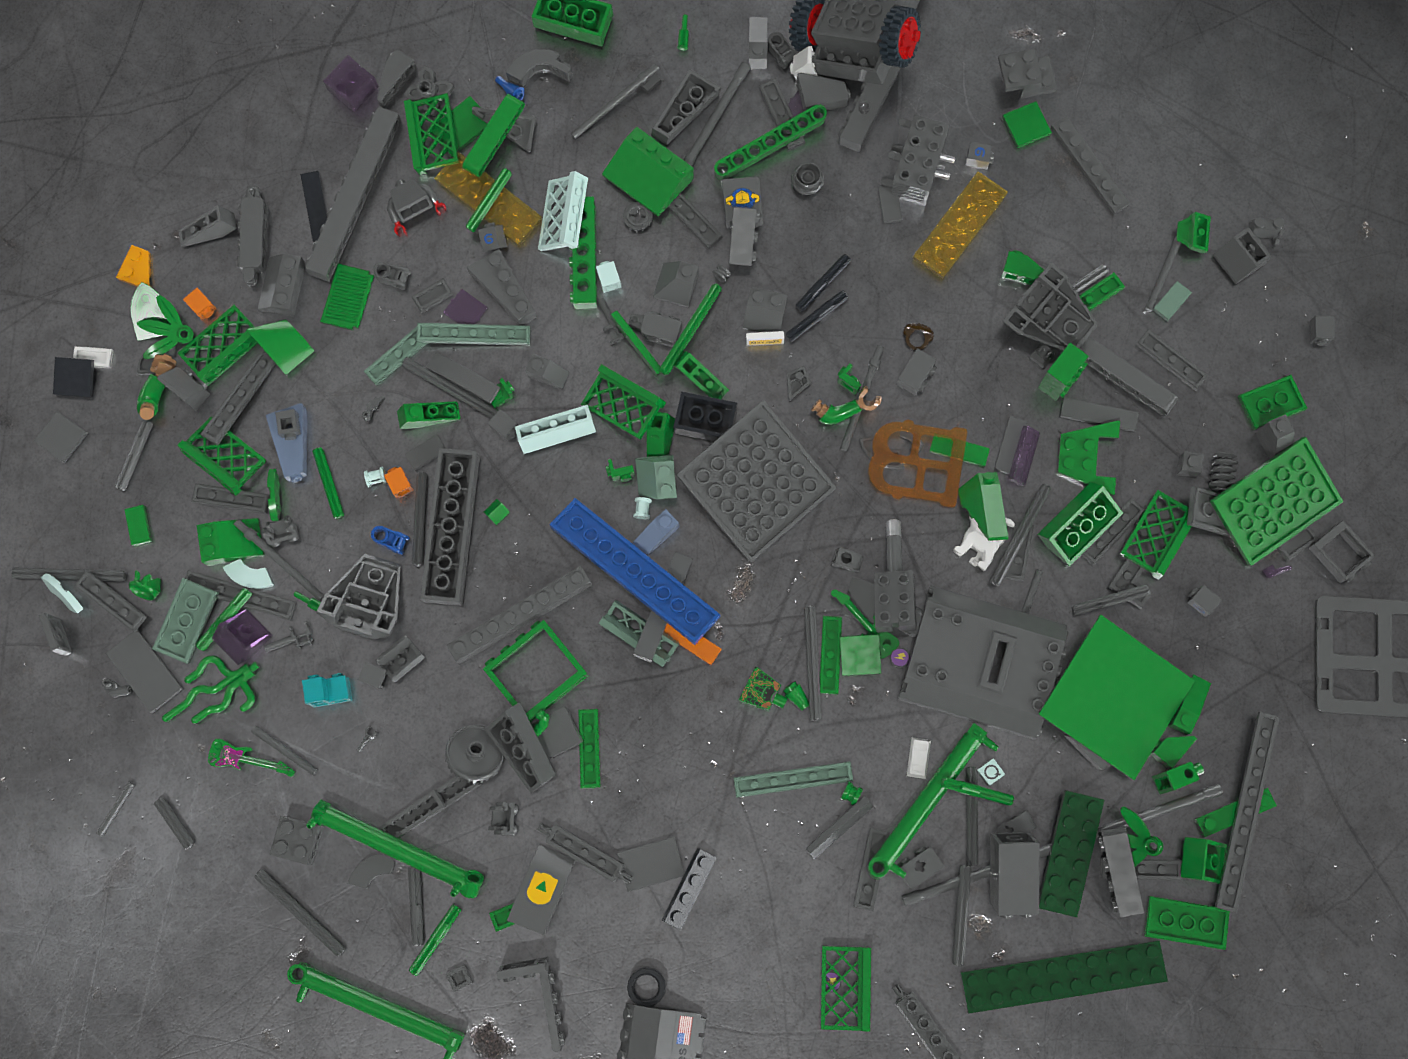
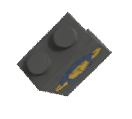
[722,176,763,229]

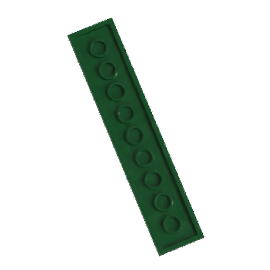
[960,940,1168,1014]

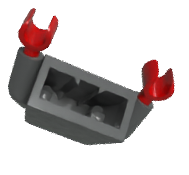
[387,179,446,237]

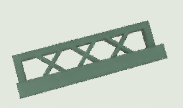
[599,600,680,667]

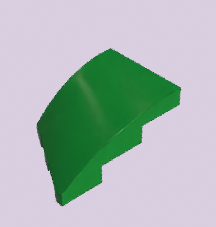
[246,319,314,375]

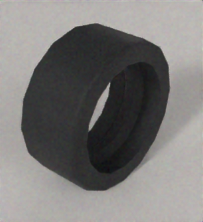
[627,967,666,1007]

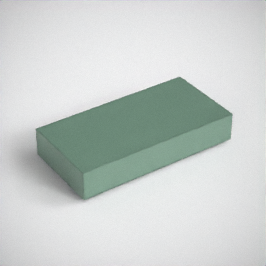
[1153,281,1192,322]

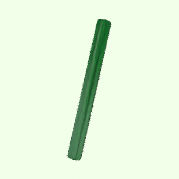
[659,283,722,375]

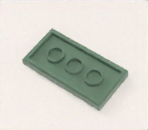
[152,578,219,664]

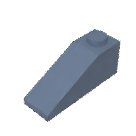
[632,509,680,556]

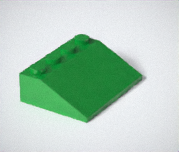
[602,127,694,217]

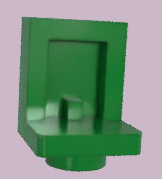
[606,459,635,482]

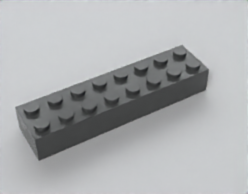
[420,448,480,606]

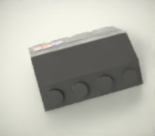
[617,1003,707,1059]

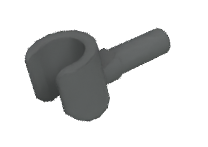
[356,726,377,752]

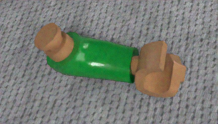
[137,354,177,420]
[811,386,882,425]

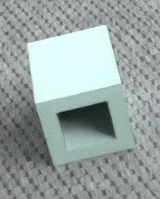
[596,261,621,293]

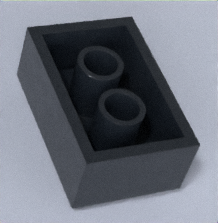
[673,391,737,441]

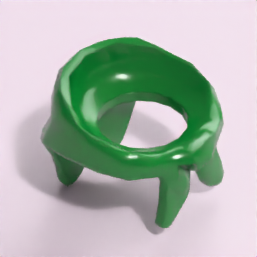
[129,570,161,600]

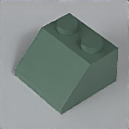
[635,455,677,499]

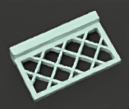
[538,171,588,251]

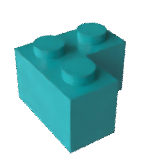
[302,673,352,708]

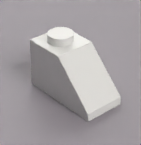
[790,46,818,80]

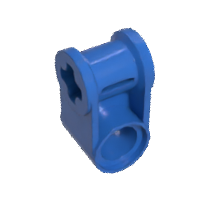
[371,526,410,555]

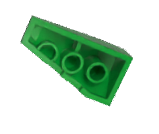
[958,472,1008,541]

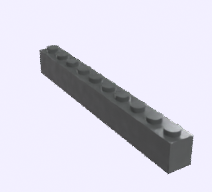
[305,106,401,282]

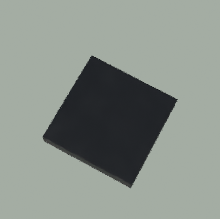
[53,357,94,397]

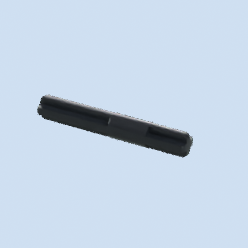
[795,254,851,312]
[786,290,848,341]

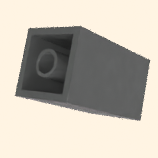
[990,832,1039,918]

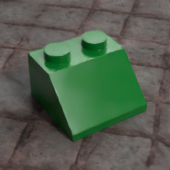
[1180,837,1227,884]

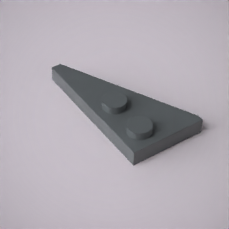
[472,107,536,153]

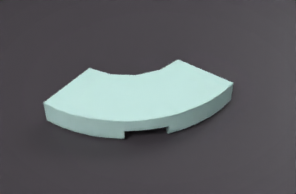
[223,559,274,589]
[41,574,83,614]

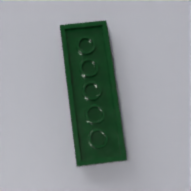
[1039,790,1105,917]

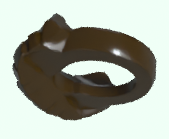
[903,323,934,351]

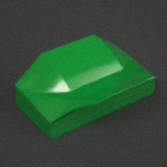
[1176,212,1211,254]

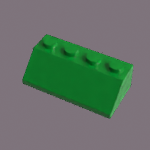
[1037,482,1123,566]

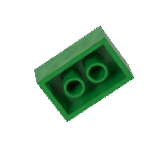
[1038,343,1089,401]

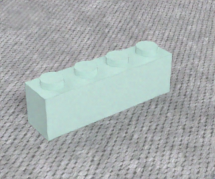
[515,405,596,454]

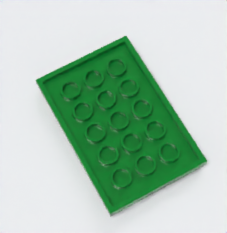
[1210,437,1344,566]

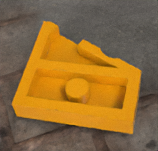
[116,245,151,287]

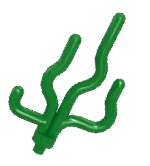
[162,655,260,724]

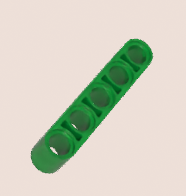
[462,93,525,178]

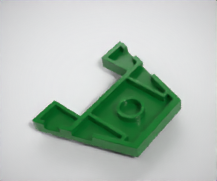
[1057,421,1120,495]

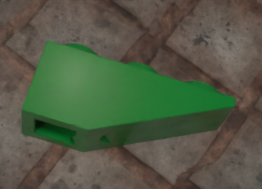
[397,401,460,429]
[647,411,675,457]

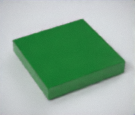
[1002,101,1052,149]
[840,634,881,676]

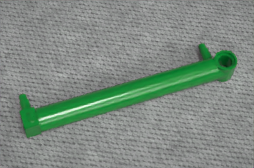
[867,723,999,879]
[306,800,484,898]
[287,962,465,1059]

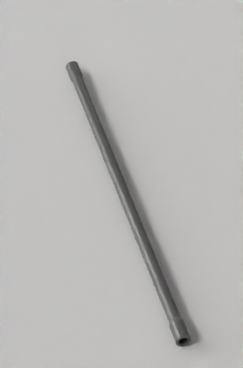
[902,784,1223,907]

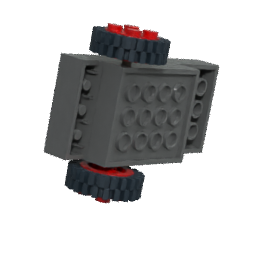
[789,0,921,85]

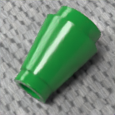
[783,681,809,711]

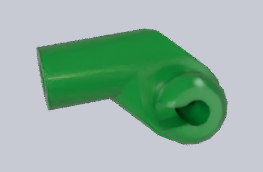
[533,710,550,737]

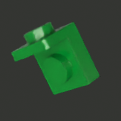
[837,363,862,396]
[491,378,514,409]

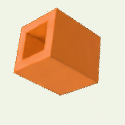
[183,288,217,321]
[384,467,414,499]

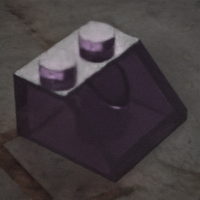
[212,609,273,665]

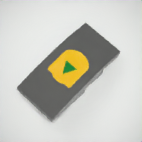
[507,845,576,935]

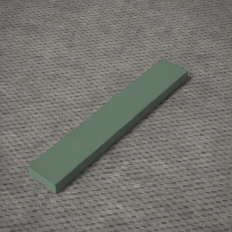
[416,323,530,346]
[734,762,853,798]

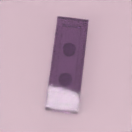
[1008,426,1040,486]

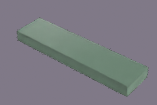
[364,327,428,386]

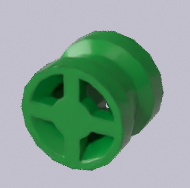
[840,782,863,806]

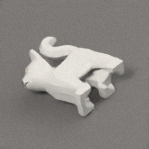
[953,517,1015,571]

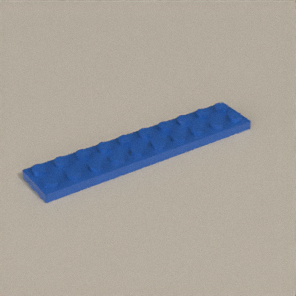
[549,498,720,645]

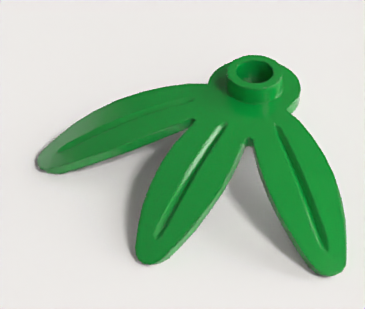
[137,295,194,359]
[1120,807,1164,867]

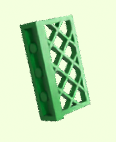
[404,93,459,175]
[178,305,257,386]
[581,364,667,440]
[177,417,267,496]
[1120,490,1192,580]
[821,946,871,1032]

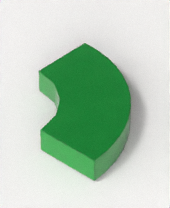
[267,469,281,521]

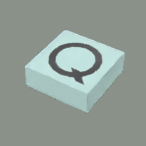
[977,758,1005,786]

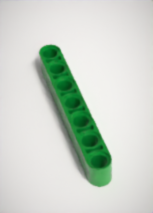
[714,104,827,180]

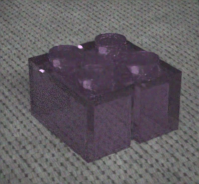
[323,55,379,112]

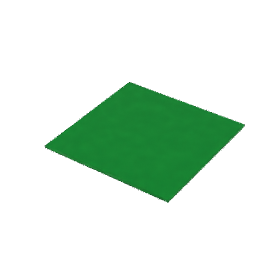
[1039,614,1195,780]

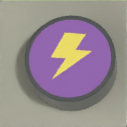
[890,648,910,668]
[826,971,841,992]

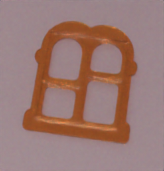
[868,420,967,508]

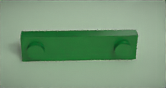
[1194,788,1277,838]

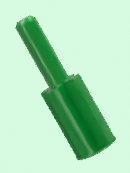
[677,14,689,51]
[293,591,321,611]

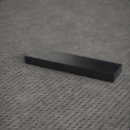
[300,171,328,243]

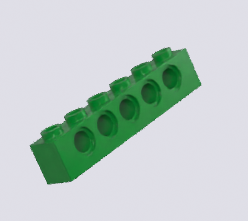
[569,196,597,309]

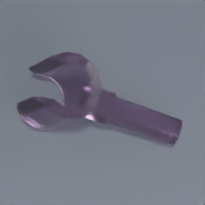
[1263,565,1292,578]

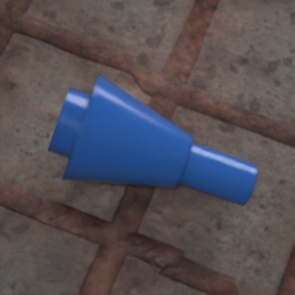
[495,76,525,100]

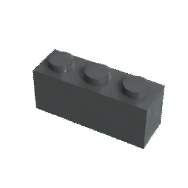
[729,206,760,266]

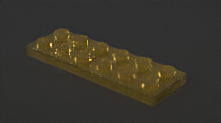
[435,151,543,246]
[913,172,1008,279]

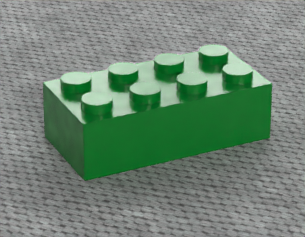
[531,0,613,47]

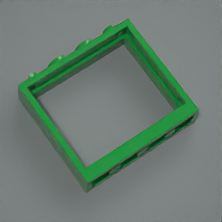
[483,620,589,723]

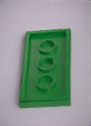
[1144,896,1230,950]

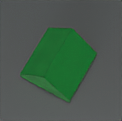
[483,499,510,526]

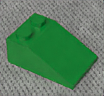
[196,518,264,566]

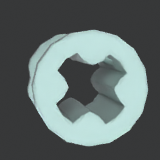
[364,467,387,487]
[633,497,652,520]

